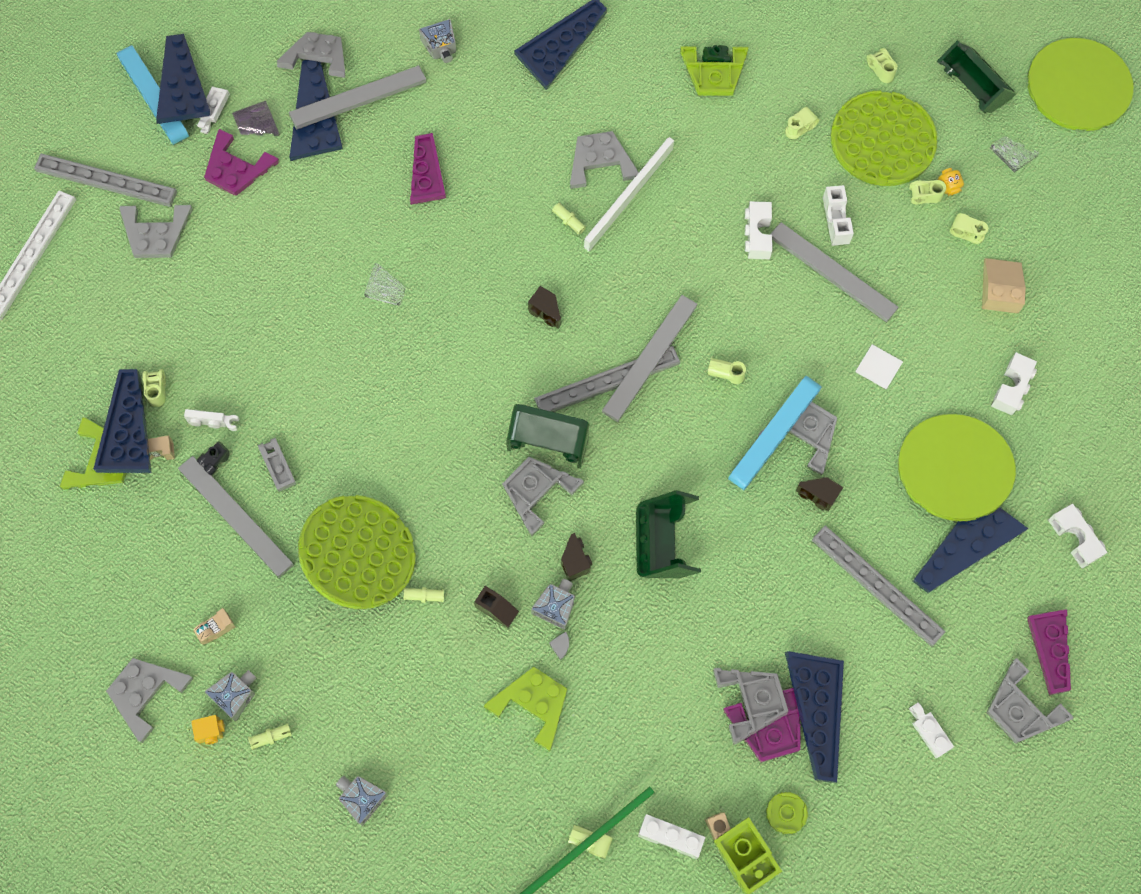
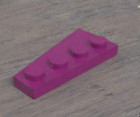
[410,133,446,205]
[1027,609,1071,695]

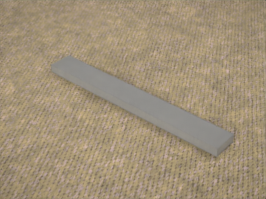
[289,66,426,130]
[34,153,177,207]
[770,222,898,323]
[602,295,698,422]
[534,346,680,412]
[178,456,294,578]
[811,526,946,647]

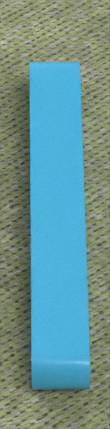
[116,45,189,145]
[728,376,822,490]

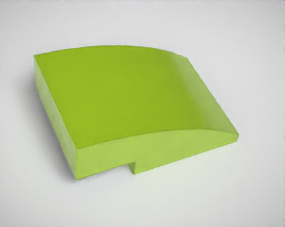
[714,817,782,894]

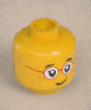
[938,168,964,196]

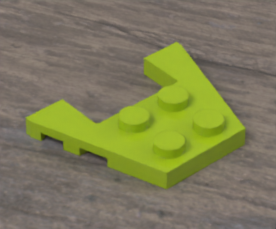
[680,46,748,96]
[60,417,126,490]
[484,667,567,752]

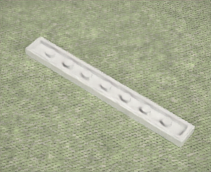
[584,137,674,251]
[0,191,76,320]

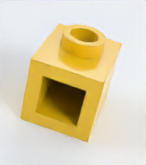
[191,715,225,745]

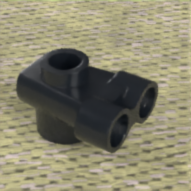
[197,441,230,475]

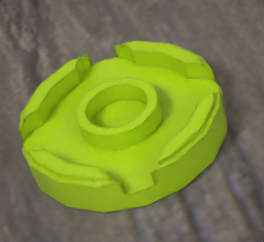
[766,792,808,834]

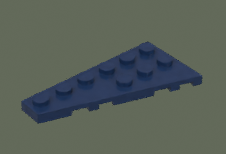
[514,0,607,90]
[156,34,210,124]
[289,60,343,161]
[93,369,152,473]
[912,507,1029,593]
[785,651,844,783]

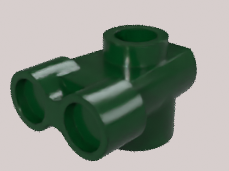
[702,45,731,62]

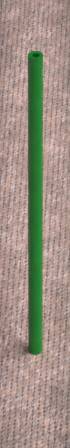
[520,786,655,894]

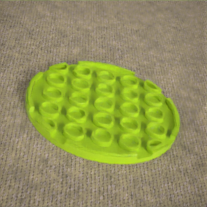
[1027,38,1134,131]
[831,90,937,186]
[898,414,1016,521]
[298,495,416,609]

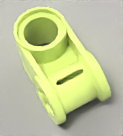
[867,48,897,83]
[785,107,820,139]
[909,180,946,204]
[950,213,988,244]
[143,369,166,407]

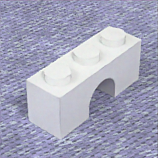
[823,185,854,246]
[745,201,772,259]
[991,353,1037,415]
[1048,504,1108,569]
[638,814,705,859]

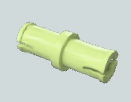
[552,203,586,235]
[404,587,444,603]
[248,723,292,750]

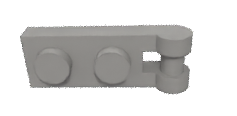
[258,438,296,492]

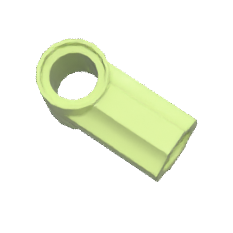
[708,358,746,384]
[568,825,613,859]

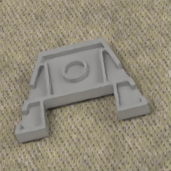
[277,32,345,78]
[570,131,639,189]
[119,205,192,258]
[758,402,837,476]
[502,457,584,536]
[106,658,193,743]
[986,658,1074,744]
[713,668,788,745]

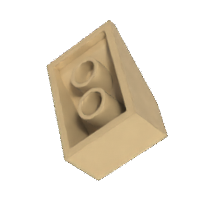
[982,258,1026,313]

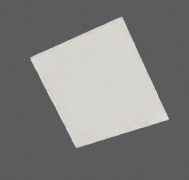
[855,344,903,389]

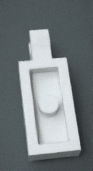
[197,87,230,134]
[184,409,239,431]
[909,702,954,758]

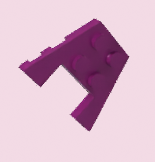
[204,129,279,196]
[723,688,801,763]

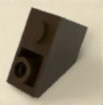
[528,286,561,329]
[796,477,844,511]
[561,533,592,581]
[474,586,519,628]

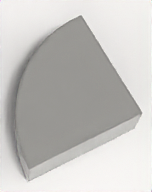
[549,632,569,660]

